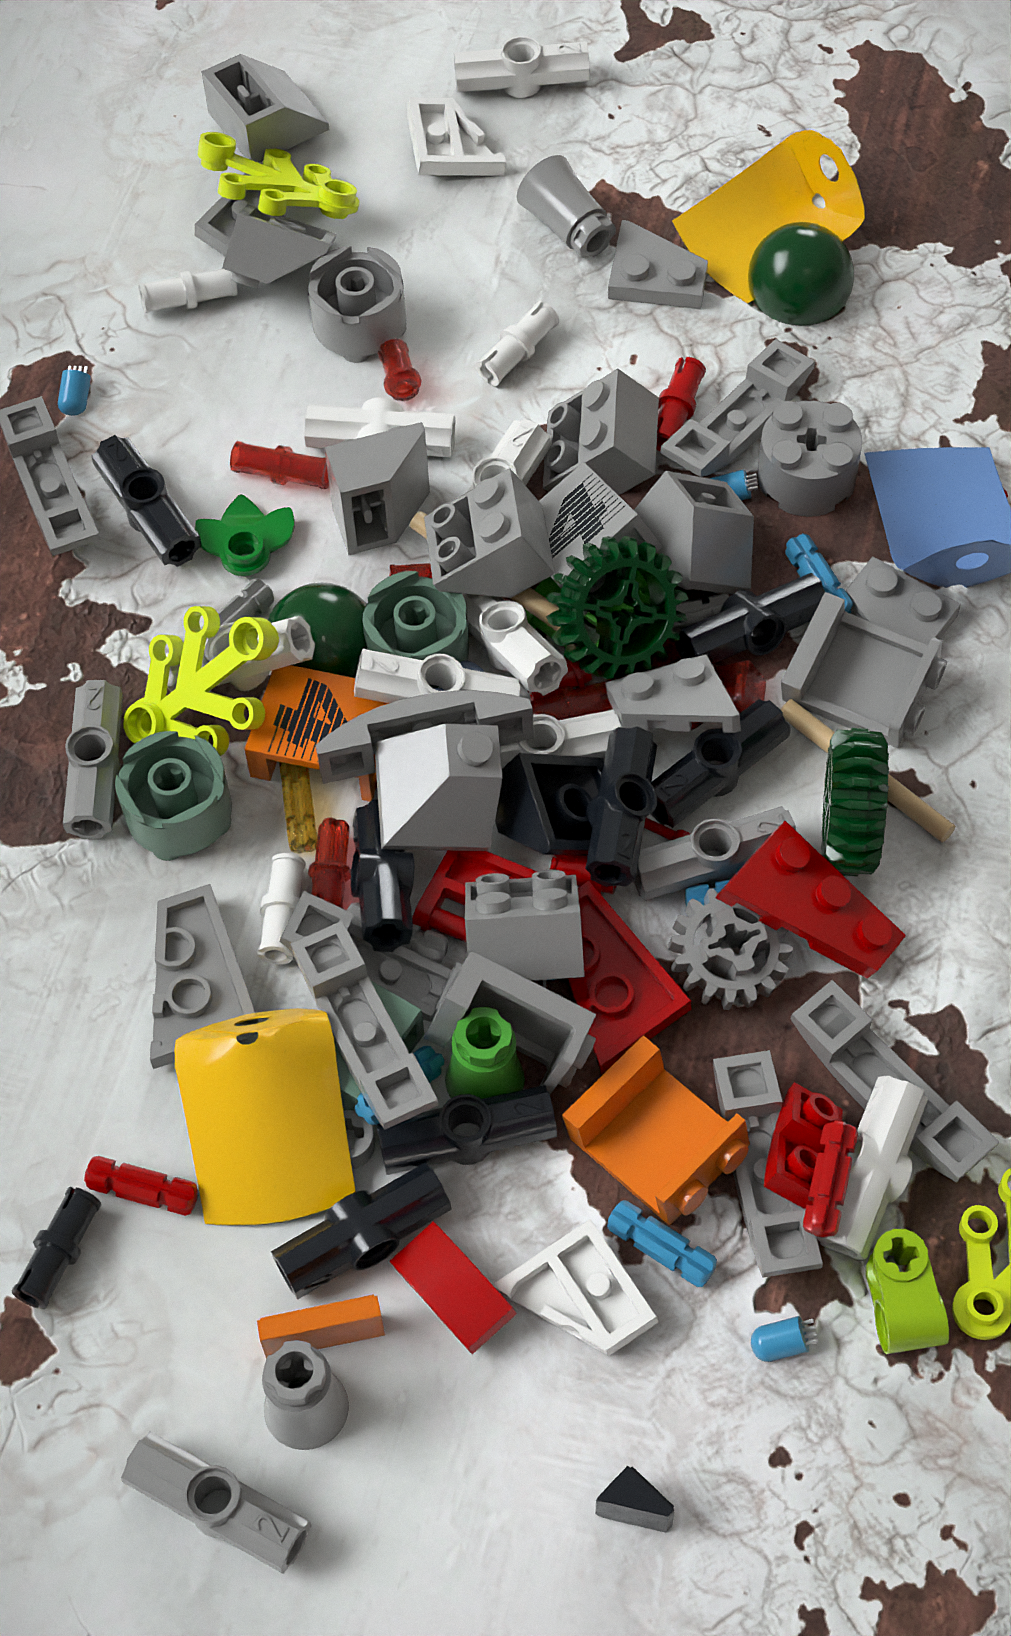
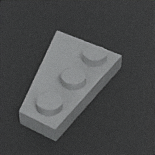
[150,884,259,1069]

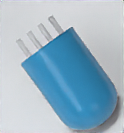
[57,366,91,416]
[710,469,758,501]
[751,1316,818,1362]

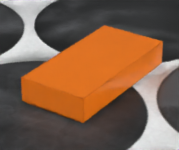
[257,1294,385,1359]

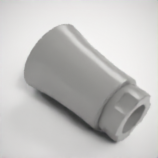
[517,155,616,258]
[262,1340,349,1450]

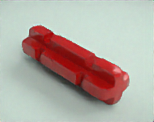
[803,1120,858,1238]
[84,1156,199,1216]

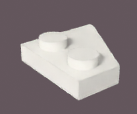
[407,97,506,176]
[495,1219,659,1356]

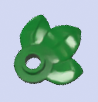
[195,494,295,576]

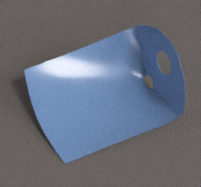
[864,447,1011,588]

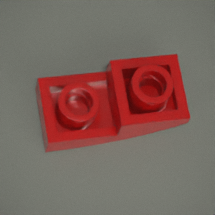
[764,1082,843,1209]
[389,1221,517,1355]

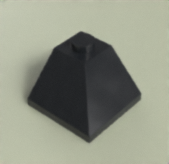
[495,753,604,856]

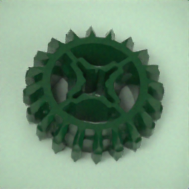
[546,536,689,679]
[821,727,889,877]

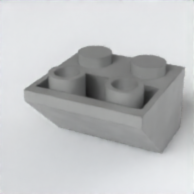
[201,54,329,163]
[543,368,659,495]
[324,422,430,555]
[424,468,555,598]
[634,471,754,594]
[465,870,584,981]

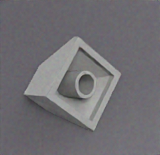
[222,204,337,287]
[374,724,502,851]

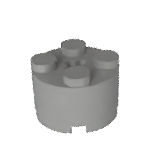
[308,246,407,363]
[757,401,862,517]

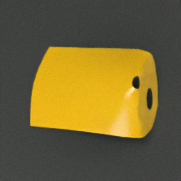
[672,130,865,304]
[174,1008,356,1225]

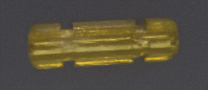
[279,762,318,854]

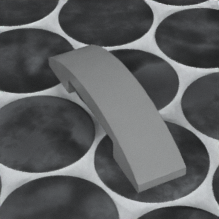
[660,339,815,477]
[0,396,101,556]
[315,690,534,784]
[279,891,462,1022]
[290,921,439,1130]
[790,980,999,1182]
[713,1050,823,1278]

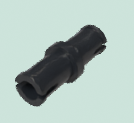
[11,1187,102,1309]

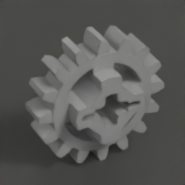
[668,888,793,1010]

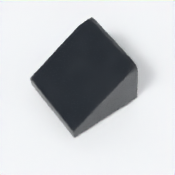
[595,1466,675,1533]

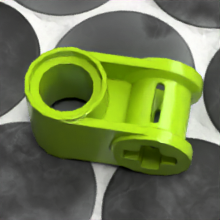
[865,1229,949,1354]

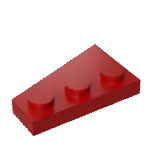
[715,821,906,979]
[567,881,692,1074]

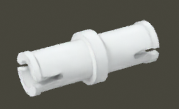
[138,269,237,314]
[475,300,559,386]
[258,853,306,965]

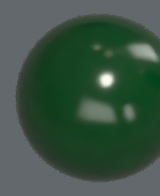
[748,222,854,326]
[268,582,379,678]

